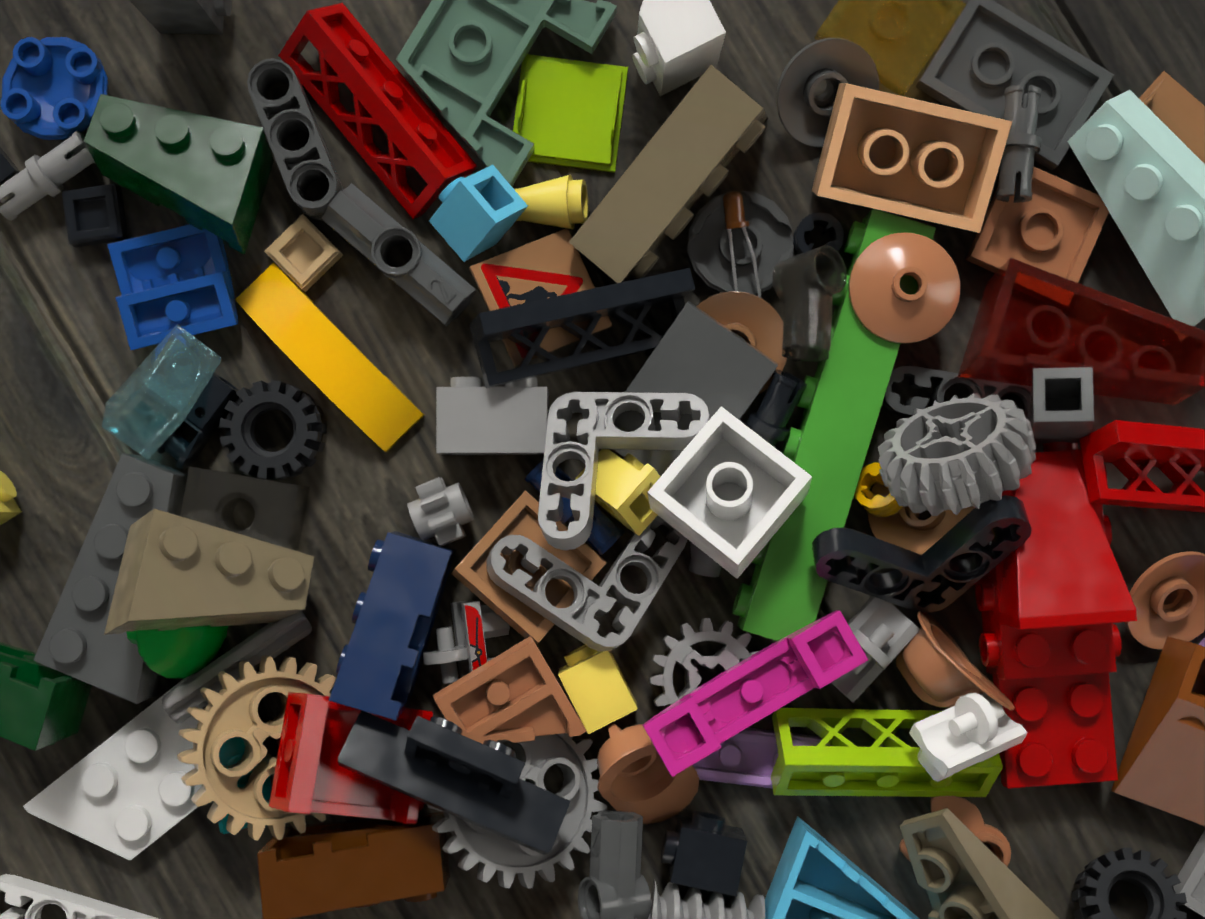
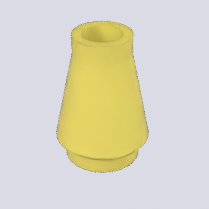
[513,175,588,229]

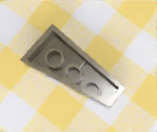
[569,65,768,283]

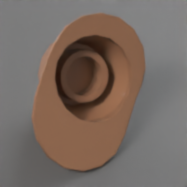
[896,611,1015,710]
[597,722,699,824]

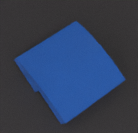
[107,224,239,350]

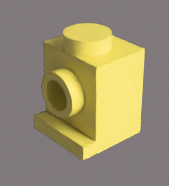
[575,449,661,536]

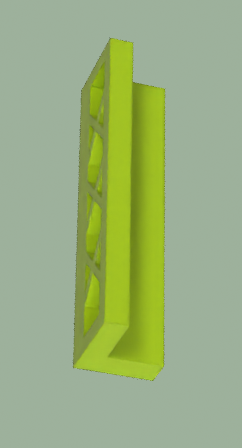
[771,708,1003,797]

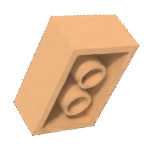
[812,83,1012,233]

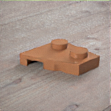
[433,636,586,744]

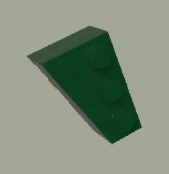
[0,643,92,751]

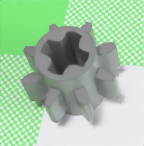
[407,477,474,546]

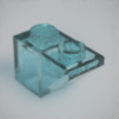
[101,324,221,459]

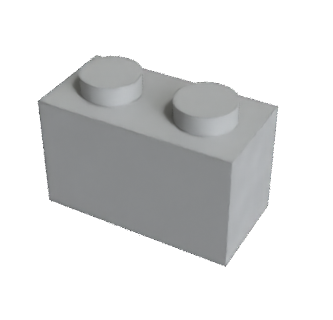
[436,377,549,455]

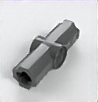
[322,183,477,327]
[578,810,651,919]

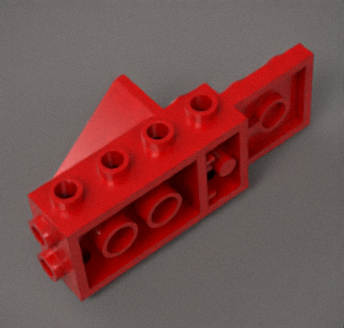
[974,442,1137,789]

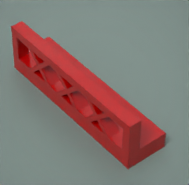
[278,3,477,219]
[1079,420,1205,513]

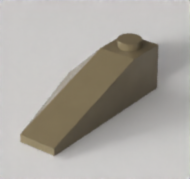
[900,808,1060,919]

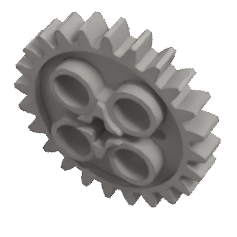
[427,733,607,889]

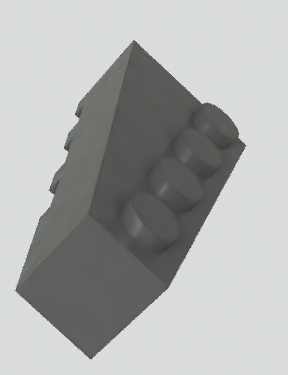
[33,453,193,704]

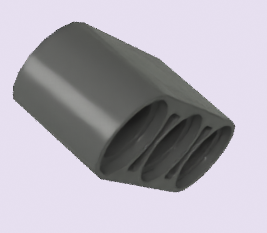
[247,58,344,220]

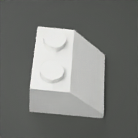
[632,0,726,96]

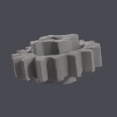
[649,618,759,706]

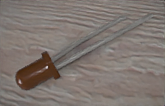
[723,191,761,298]

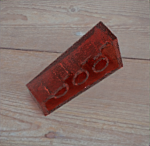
[958,258,1205,405]

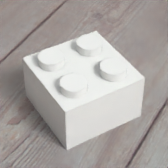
[647,406,812,579]

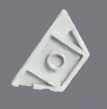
[23,673,202,860]

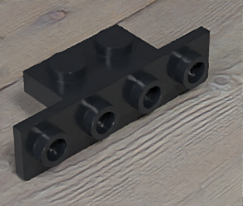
[338,710,571,855]

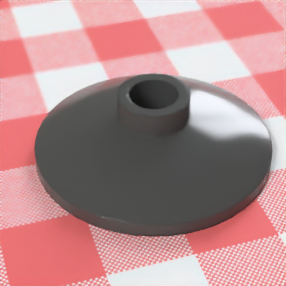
[776,38,879,147]

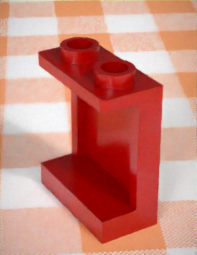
[269,692,433,824]

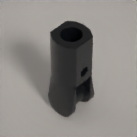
[154,372,239,471]

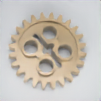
[177,655,336,840]

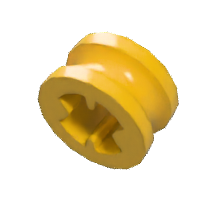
[854,463,903,517]

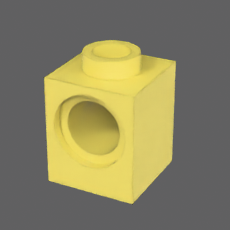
[558,645,638,734]

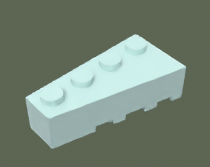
[1067,90,1205,336]

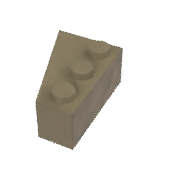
[104,509,314,635]

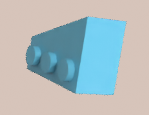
[765,816,920,919]

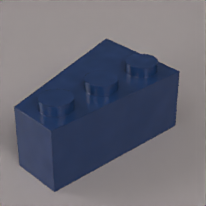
[329,531,457,720]

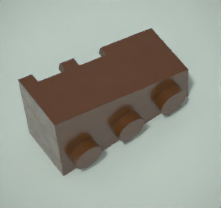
[257,812,450,919]

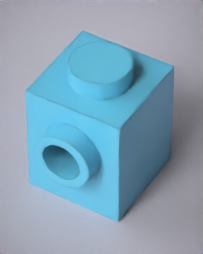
[429,165,528,262]

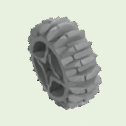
[878,393,1037,516]

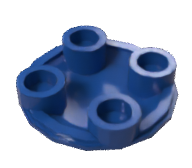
[0,37,108,140]

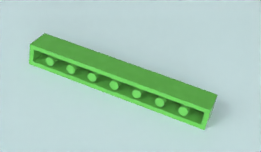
[732,209,936,641]

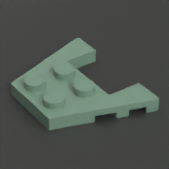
[396,0,617,187]

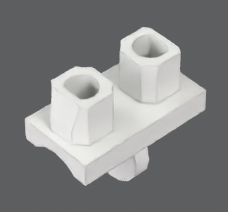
[909,692,1028,782]

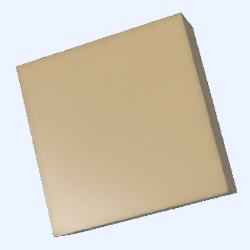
[264,214,343,292]

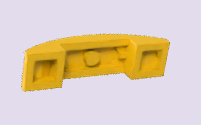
[235,262,424,452]

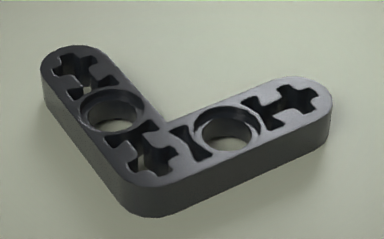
[812,495,1032,613]

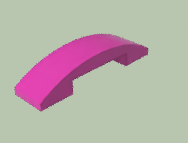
[642,610,868,777]

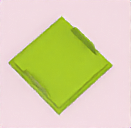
[513,54,628,173]

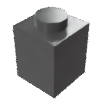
[1031,367,1094,444]

